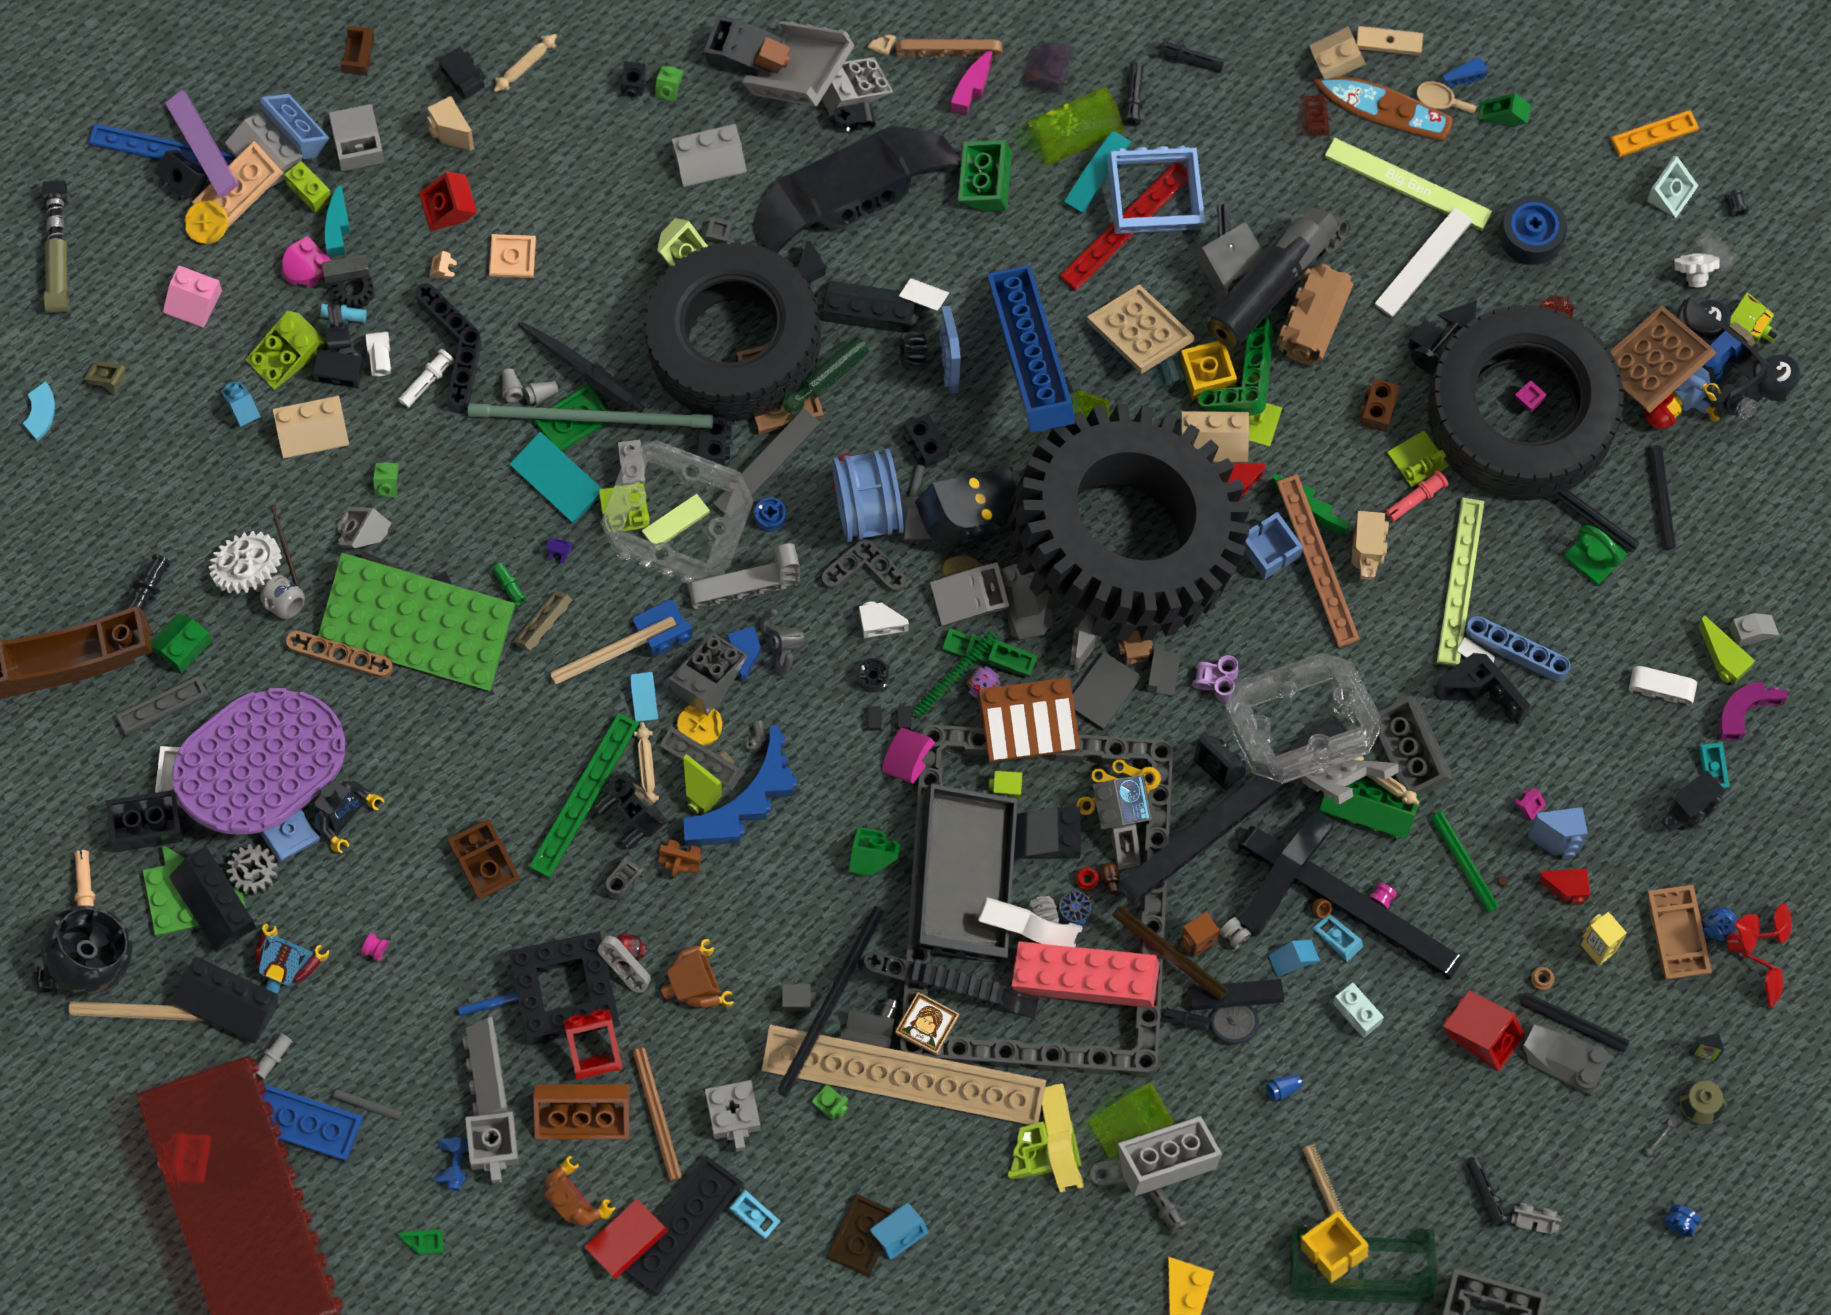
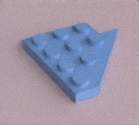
[939,306,961,394]

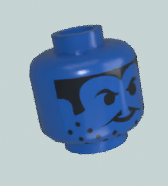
[1702,907,1737,941]

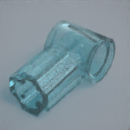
[1157,351,1186,388]

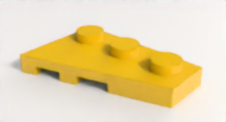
[1168,1257,1214,1315]

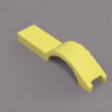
[1042,1083,1084,1192]

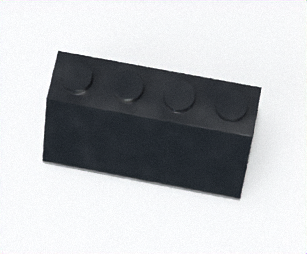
[823,281,916,333]
[169,846,256,953]
[172,956,278,1044]

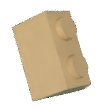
[1309,27,1366,80]
[426,96,474,151]

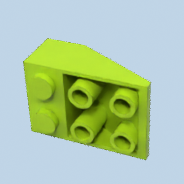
[246,311,327,390]

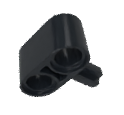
[326,303,351,350]

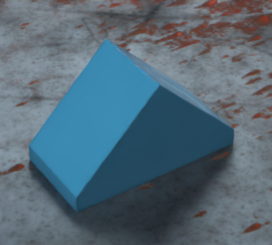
[1268,940,1320,977]

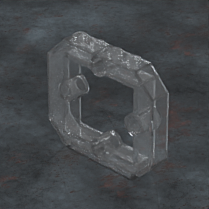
[600,440,754,584]
[1225,653,1381,783]

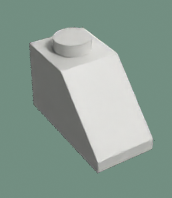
[859,602,909,638]

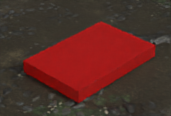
[585,1199,668,1279]

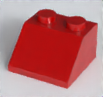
[419,171,477,231]

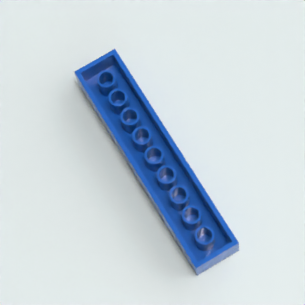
[987,265,1075,433]

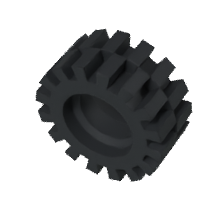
[333,276,374,309]

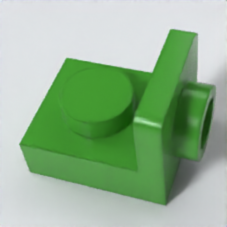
[812,1084,849,1121]

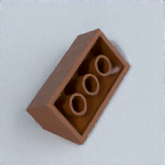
[534,1084,630,1140]

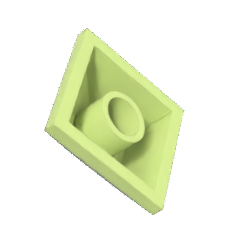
[657,218,707,267]

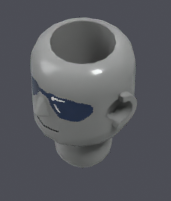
[255,575,305,619]

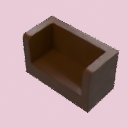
[340,26,375,76]

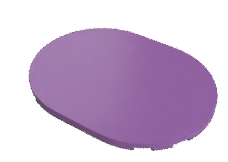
[172,688,345,835]

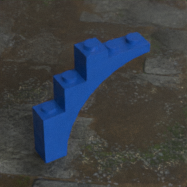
[684,725,797,846]

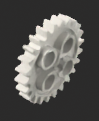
[209,531,282,594]

